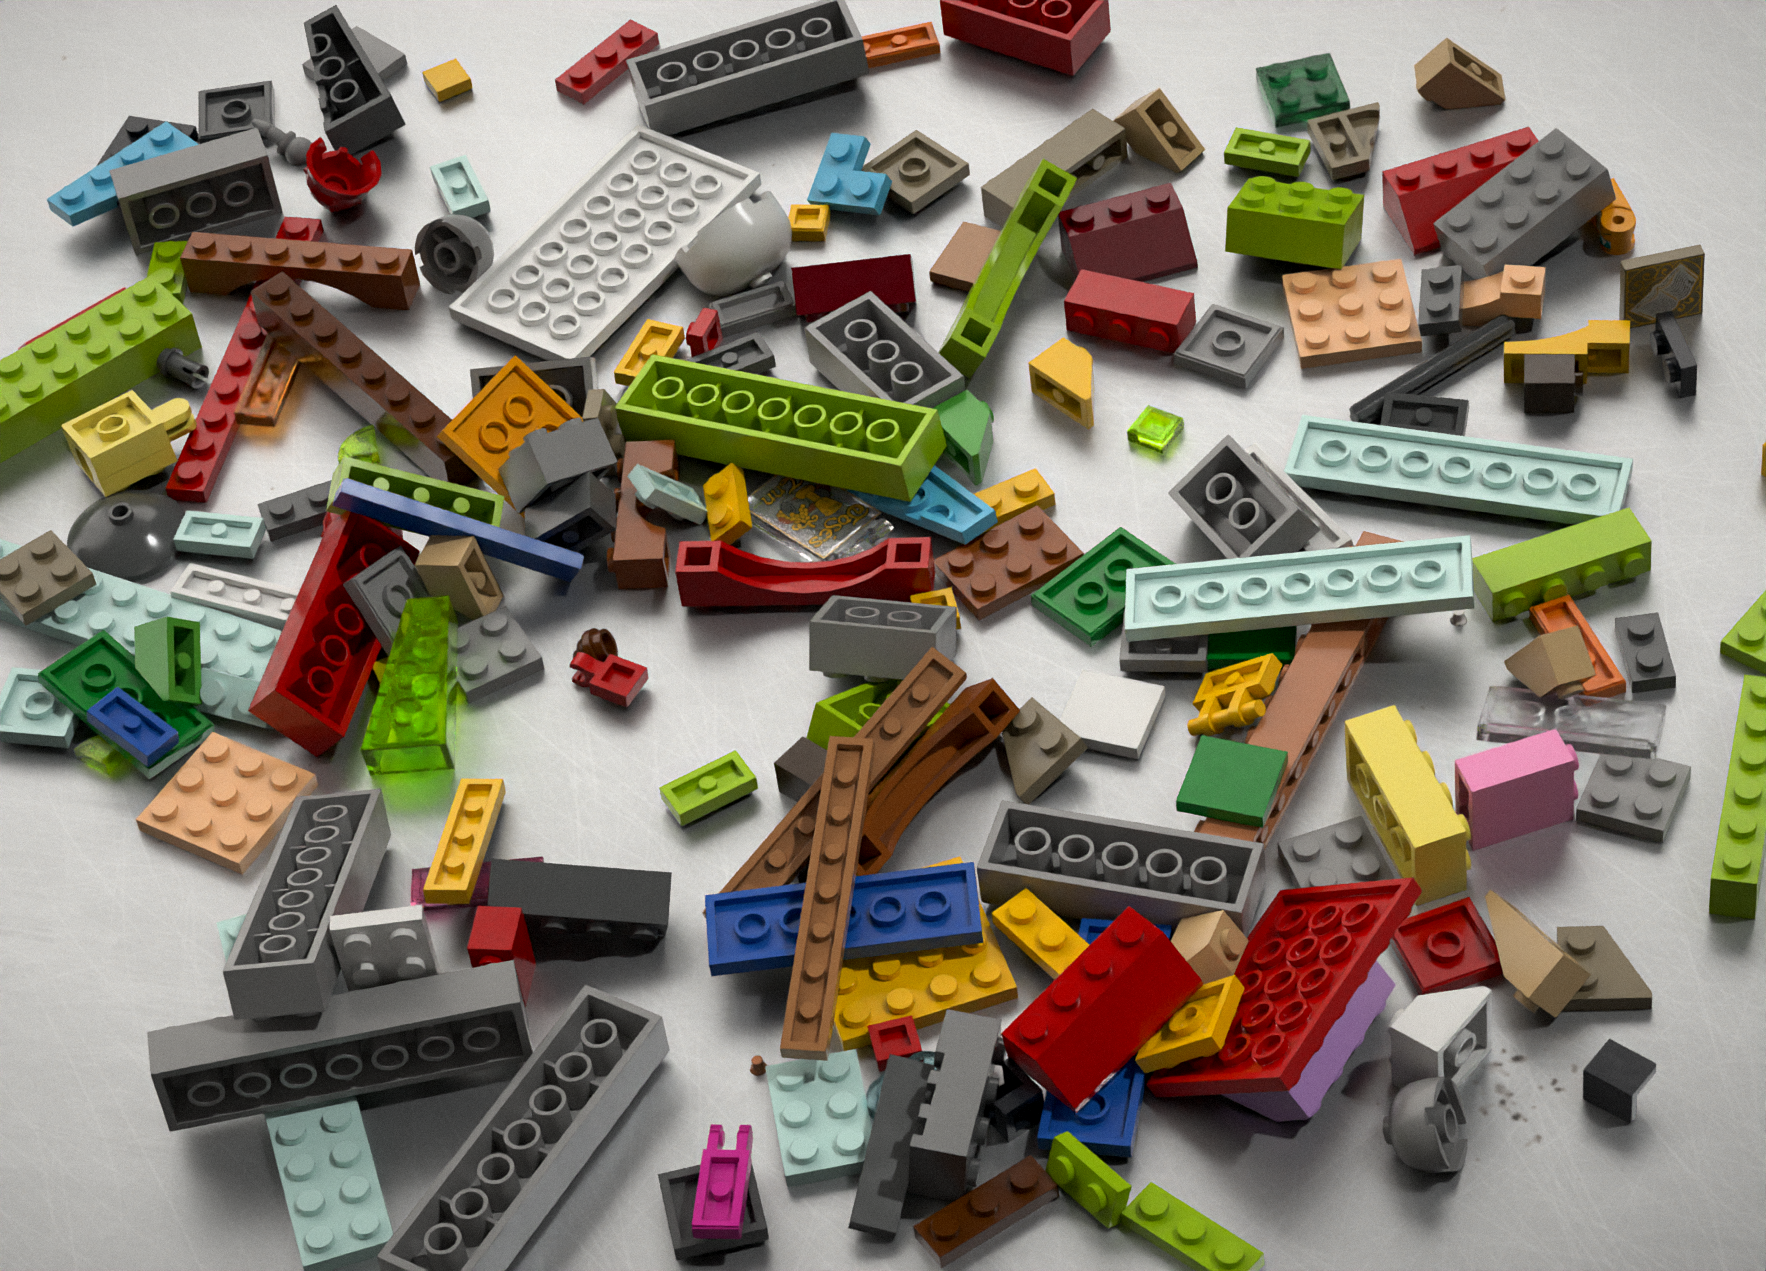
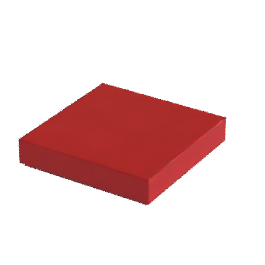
[1390,897,1503,995]

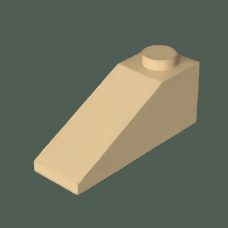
[1485,889,1591,1018]

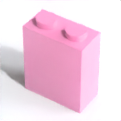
[1455,729,1579,851]

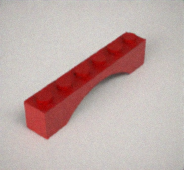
[675,537,936,607]

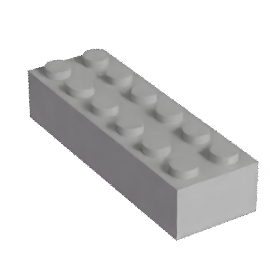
[626,0,869,136]
[977,800,1266,938]

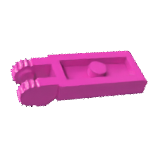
[692,1124,753,1239]

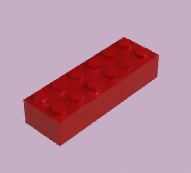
[248,510,420,757]

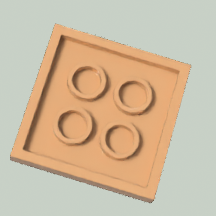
[1282,259,1422,369]
[136,732,318,875]

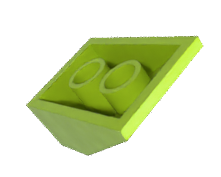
[806,679,950,787]

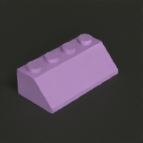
[1221,960,1396,1122]

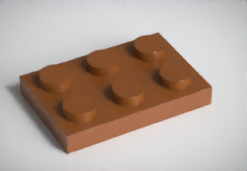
[934,505,1084,621]

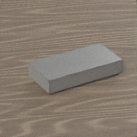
[709,280,797,338]

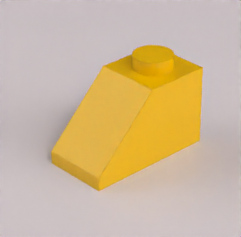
[1028,337,1095,430]

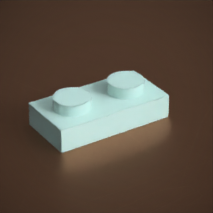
[430,155,491,218]
[627,464,708,525]
[173,510,266,559]
[193,668,274,729]

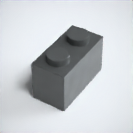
[525,472,616,552]

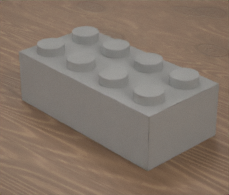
[109,128,283,256]
[1433,128,1616,280]
[804,291,965,408]

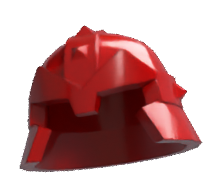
[303,137,382,213]

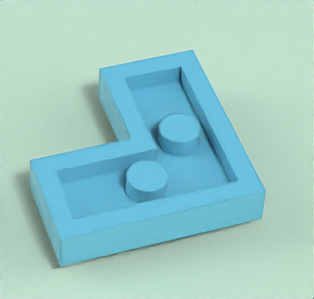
[807,133,892,216]

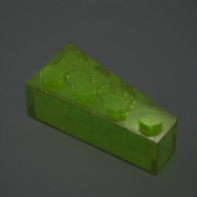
[360,595,458,776]

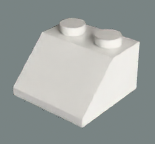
[1388,986,1492,1089]

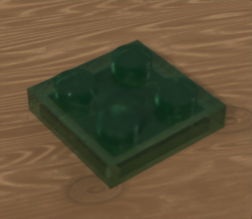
[1256,53,1350,128]

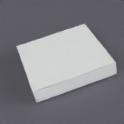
[1060,669,1165,759]

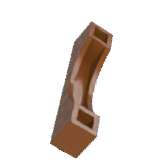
[180,232,420,310]
[856,678,1020,876]

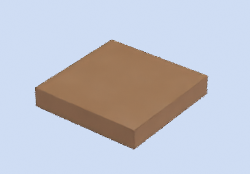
[929,221,1001,292]

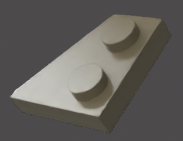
[1002,697,1088,805]

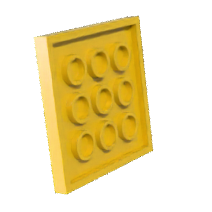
[833,856,1018,1051]

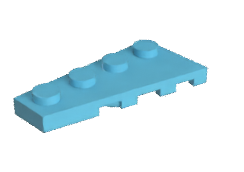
[47,121,199,227]
[834,465,998,545]

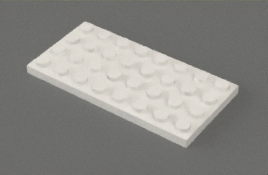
[449,124,762,361]

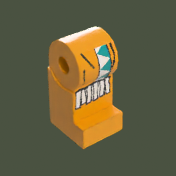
[1587,178,1636,255]

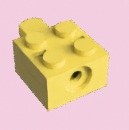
[61,390,197,497]

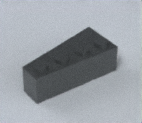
[304,5,406,155]
[487,858,672,941]

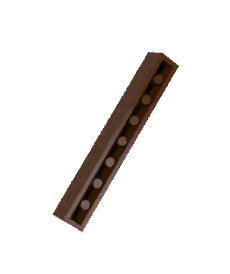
[251,271,478,486]

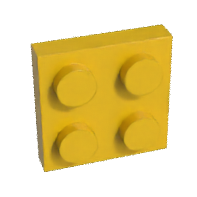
[1135,975,1244,1074]

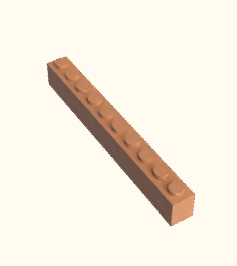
[1194,531,1404,851]

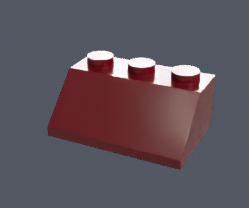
[1058,183,1198,282]
[791,254,917,323]

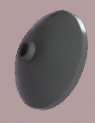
[67,490,185,582]

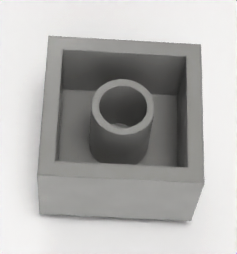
[498,418,618,513]

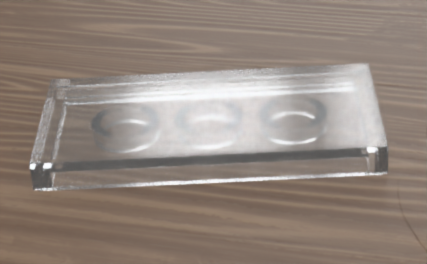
[1476,685,1666,760]

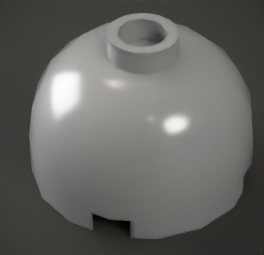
[414,214,495,294]
[1383,1076,1468,1173]

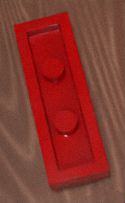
[555,19,659,105]

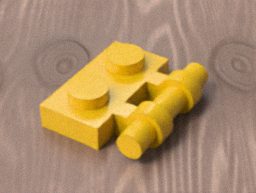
[1187,653,1282,736]

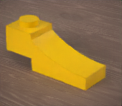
[1504,320,1630,384]

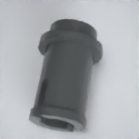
[156,348,209,389]

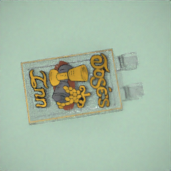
[748,474,894,562]

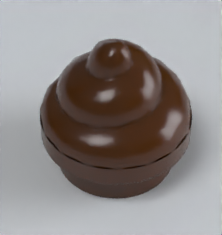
[572,628,618,662]

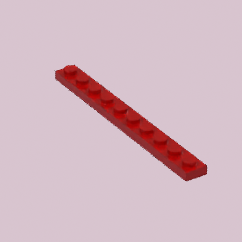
[165,216,324,503]

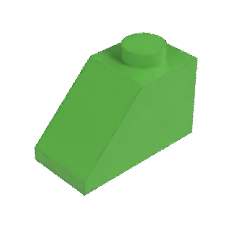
[932,389,994,486]
[134,617,202,706]

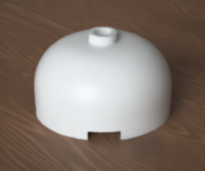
[674,191,792,296]

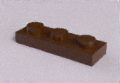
[913,1155,1059,1269]

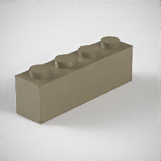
[981,109,1128,228]

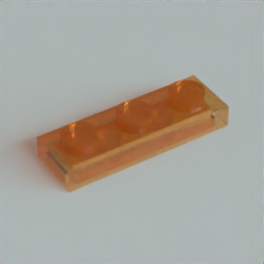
[234,333,302,427]

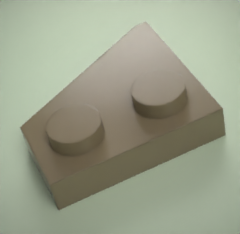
[1307,102,1380,180]
[582,389,626,476]
[1557,926,1652,1011]

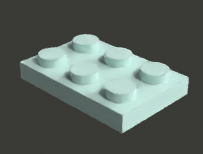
[765,1049,872,1188]

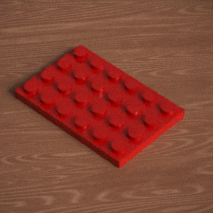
[1146,877,1422,1097]

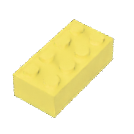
[1344,705,1471,906]

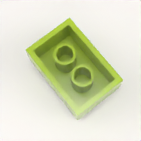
[1225,176,1364,269]

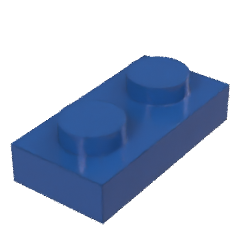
[86,687,179,767]

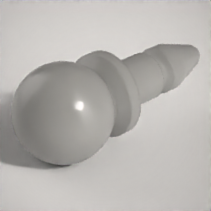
[252,119,312,165]

